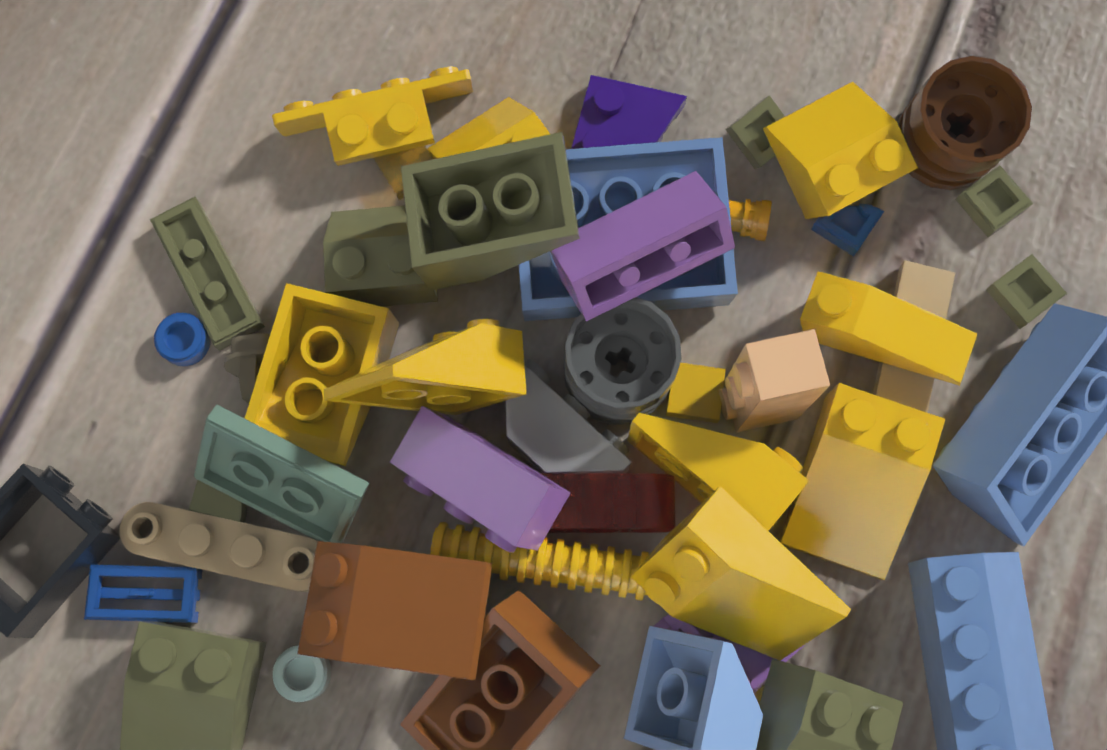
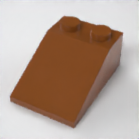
[297,541,493,680]
[400,590,601,750]

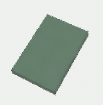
[194,404,369,543]

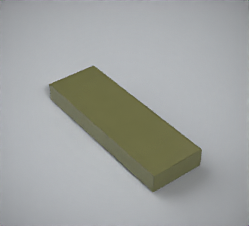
[150,196,265,351]

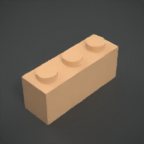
[719,329,830,433]

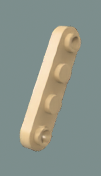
[119,502,318,592]

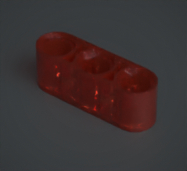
[542,473,676,533]

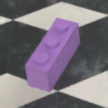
[550,171,735,321]
[390,406,570,553]

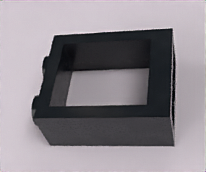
[0,464,121,638]

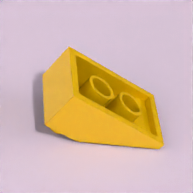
[244,283,399,466]
[324,319,526,415]
[780,383,945,580]
[627,413,809,531]
[631,486,851,661]

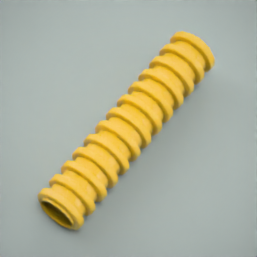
[430,522,649,601]

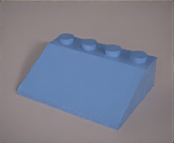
[519,137,738,321]

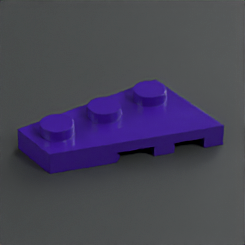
[571,75,687,149]

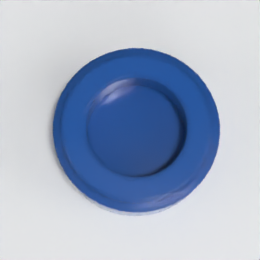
[154,312,211,366]

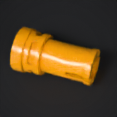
[729,199,772,241]

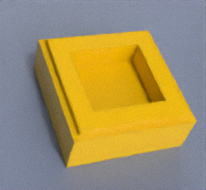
[666,362,726,423]

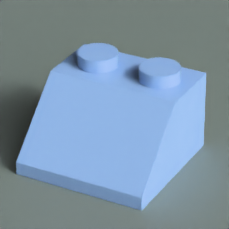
[624,626,763,750]

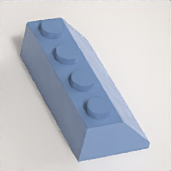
[933,303,1107,546]
[908,552,1054,750]

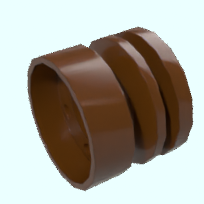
[897,56,1032,191]

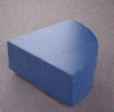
[811,204,884,257]

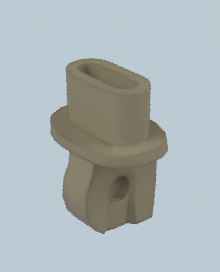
[224,333,270,405]

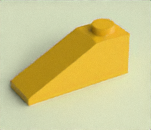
[800,271,977,386]

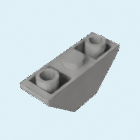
[506,359,631,480]

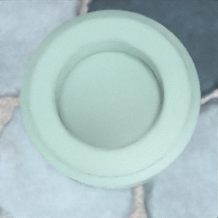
[273,645,331,702]

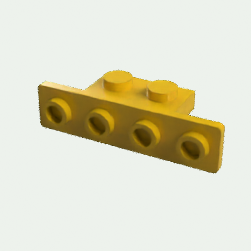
[272,67,473,166]

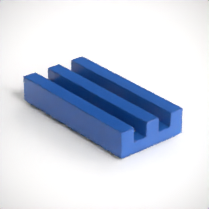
[84,565,203,623]

